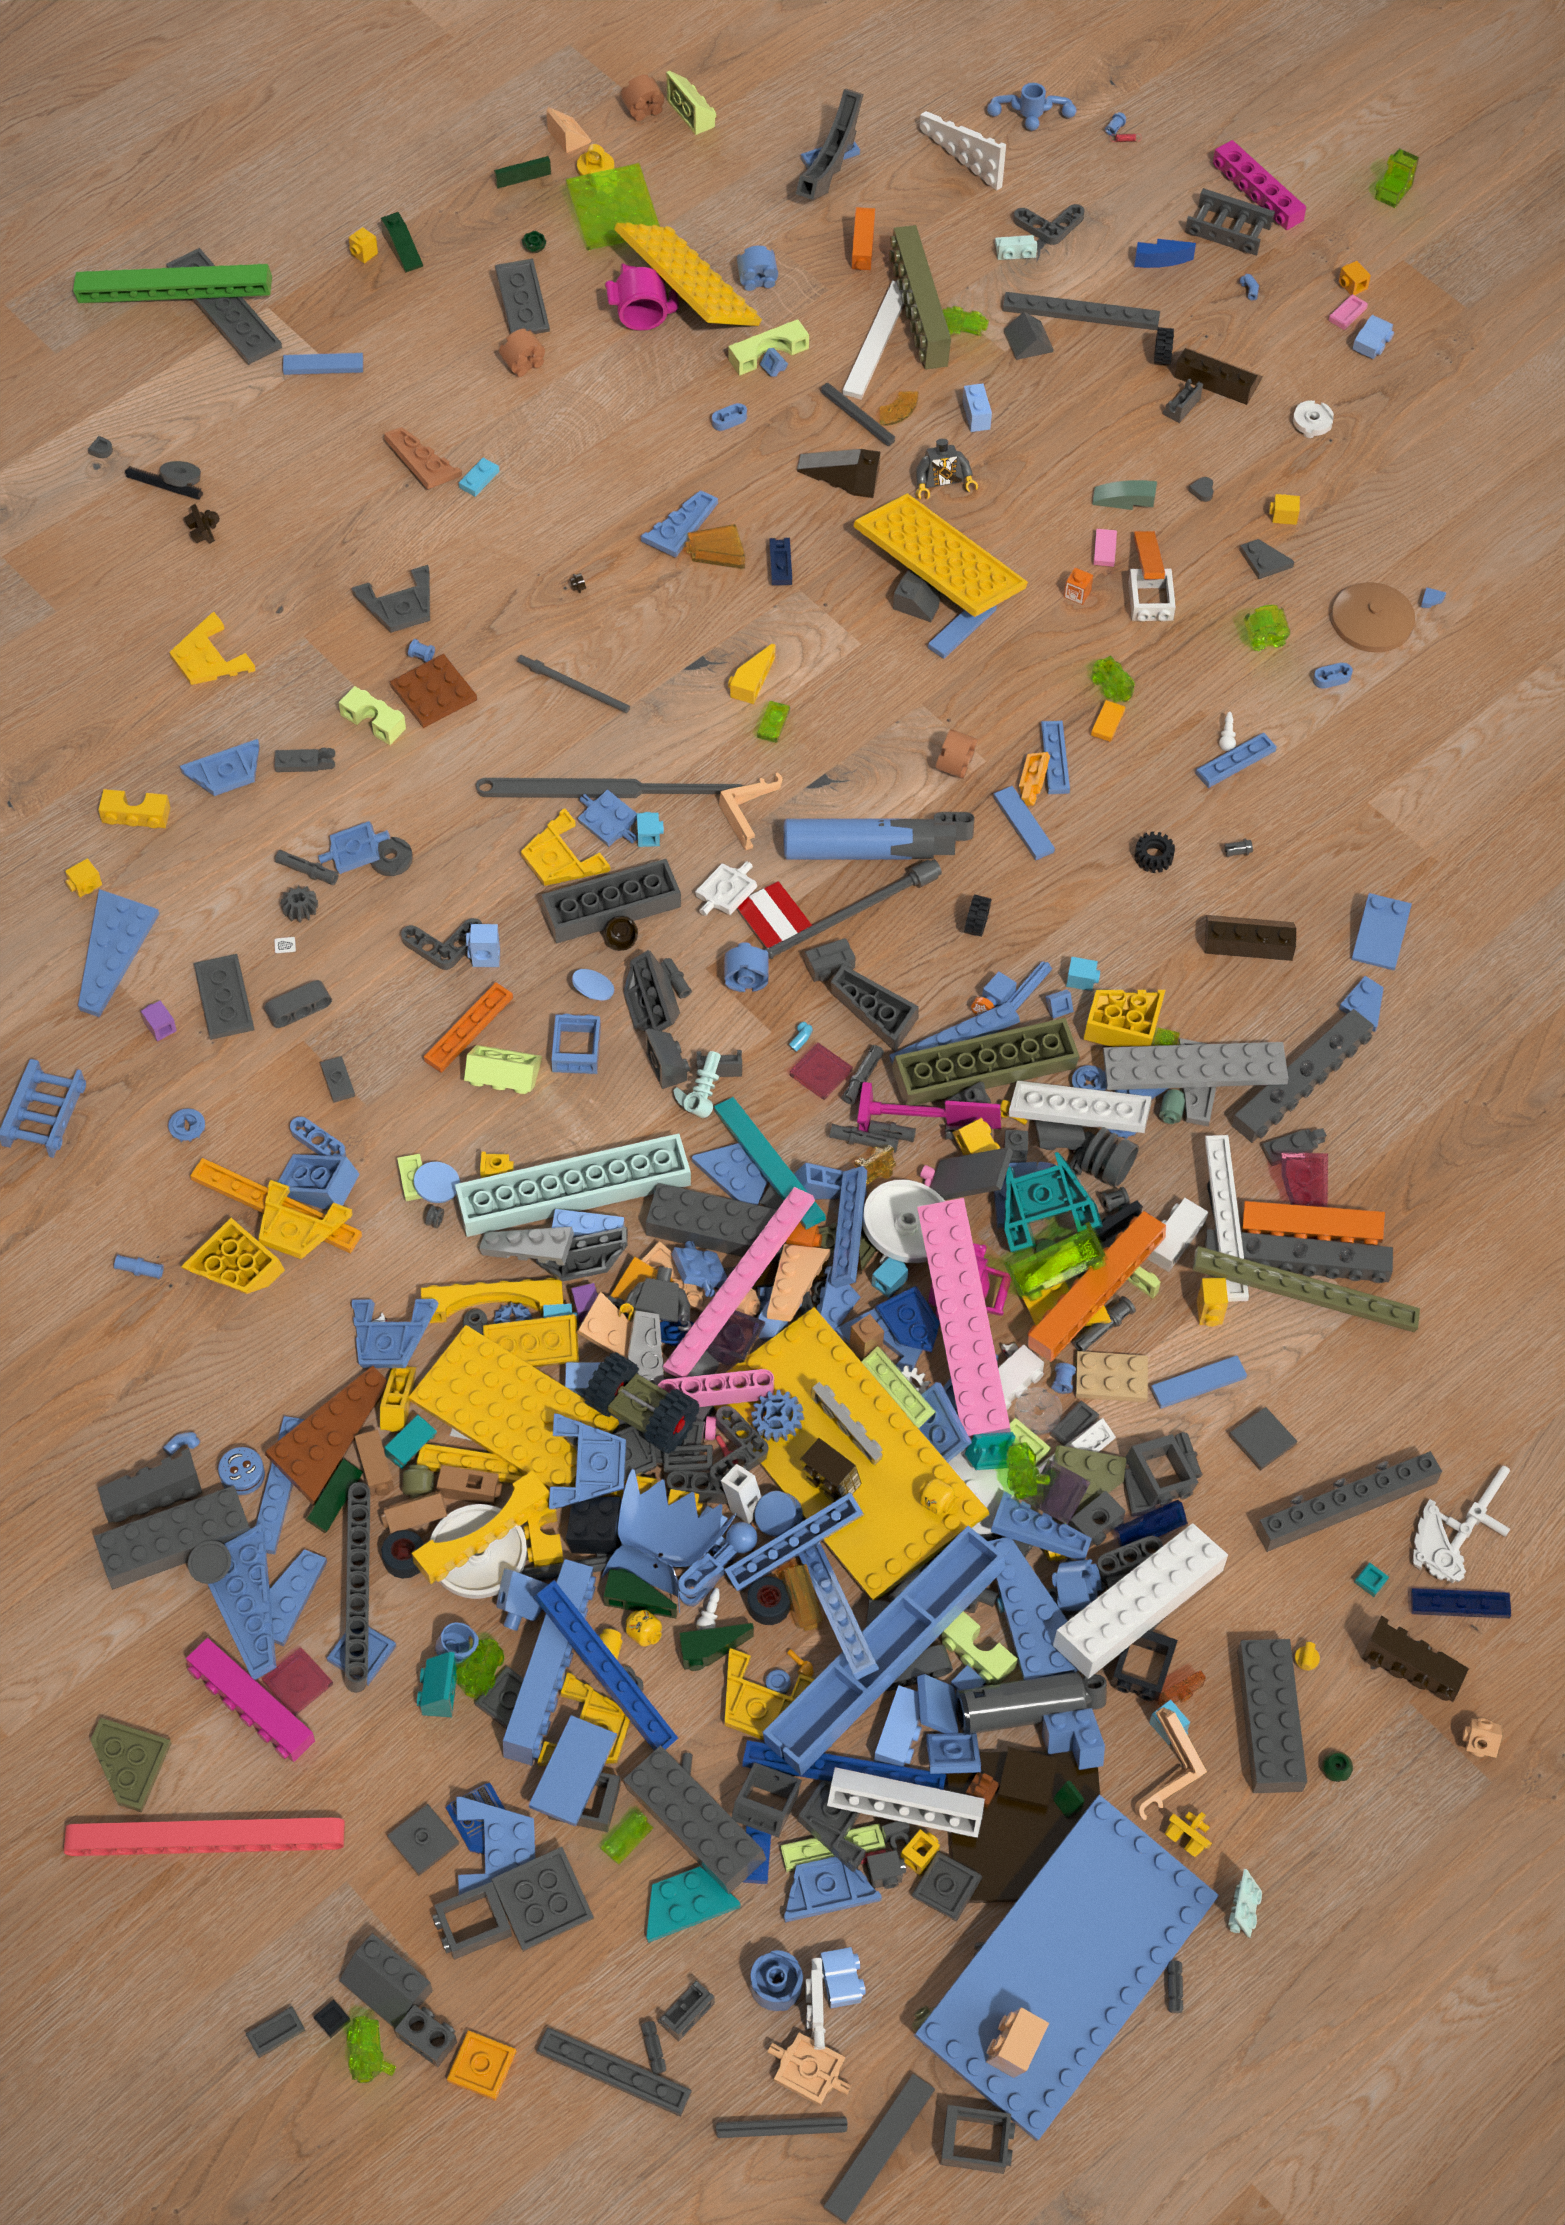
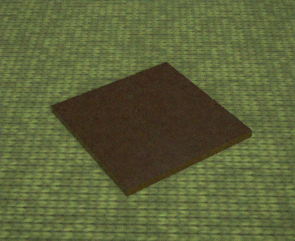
[947,1750,1100,1903]

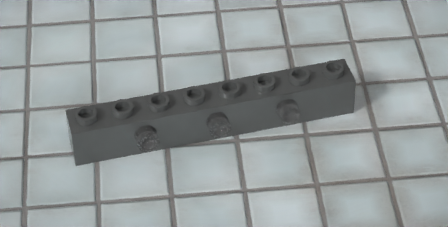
[1232,1009,1374,1143]
[1204,1229,1393,1283]
[1256,1451,1442,1552]

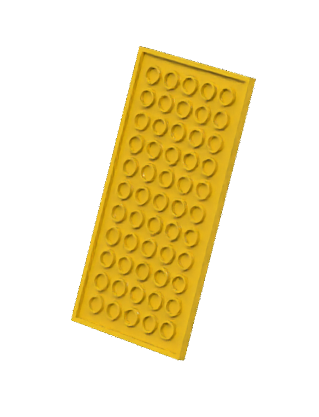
[713,1307,989,1600]

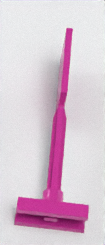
[857,1082,1002,1132]

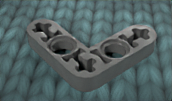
[1013,204,1085,245]
[401,918,482,970]
[709,1406,769,1488]

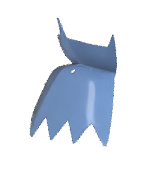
[601,1469,736,1613]

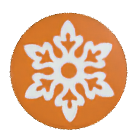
[971,997,994,1016]

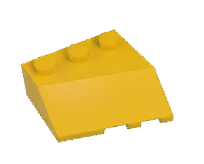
[1083,990,1165,1047]
[181,1218,285,1294]

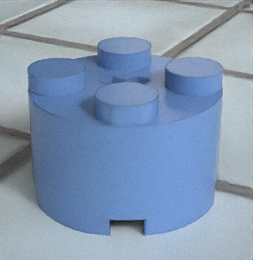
[736,246,778,291]
[724,942,769,992]
[1052,1559,1102,1612]
[750,1950,803,2011]

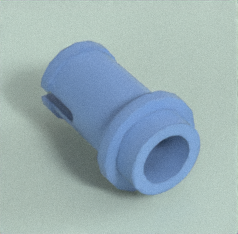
[1105,112,1126,136]

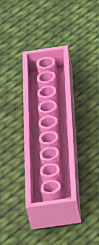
[917,1198,1011,1440]

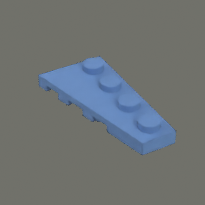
[641,490,718,557]
[991,1491,1092,1560]

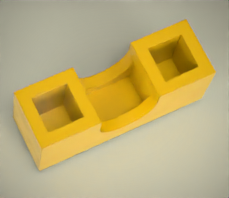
[99,789,170,828]
[524,1490,564,1567]

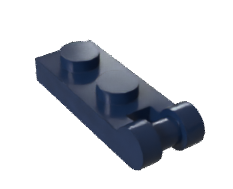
[769,537,792,585]

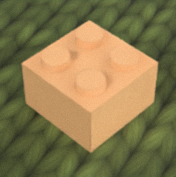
[986,2007,1049,2078]

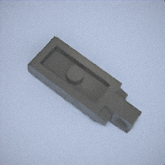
[1262,1128,1327,1166]

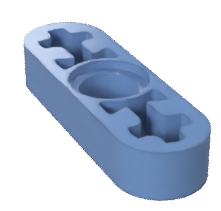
[290,1117,346,1157]

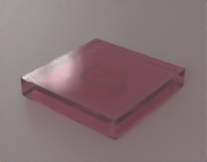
[789,1043,853,1100]
[262,1647,333,1716]

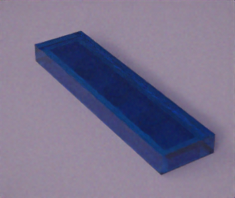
[1411,1588,1511,1619]

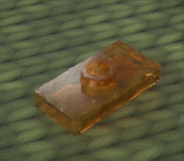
[1157,1671,1206,1707]

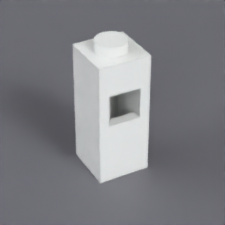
[721,1464,761,1524]

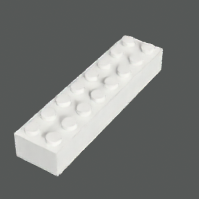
[1053,1523,1228,1679]

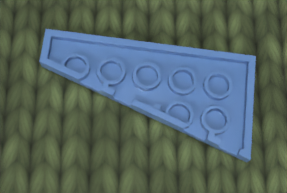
[78,889,159,1017]
[208,1524,276,1680]
[988,1537,1079,1680]

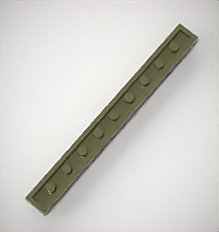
[1193,1246,1420,1333]

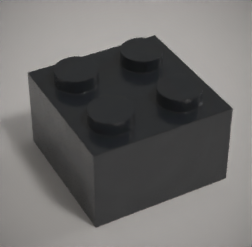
[566,1497,621,1554]

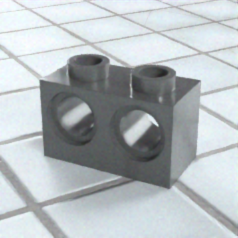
[395,2005,457,2068]

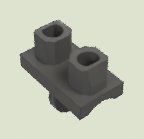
[947,1082,992,1104]

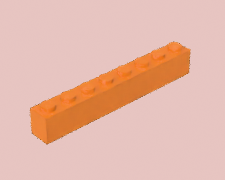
[1028,1211,1166,1362]

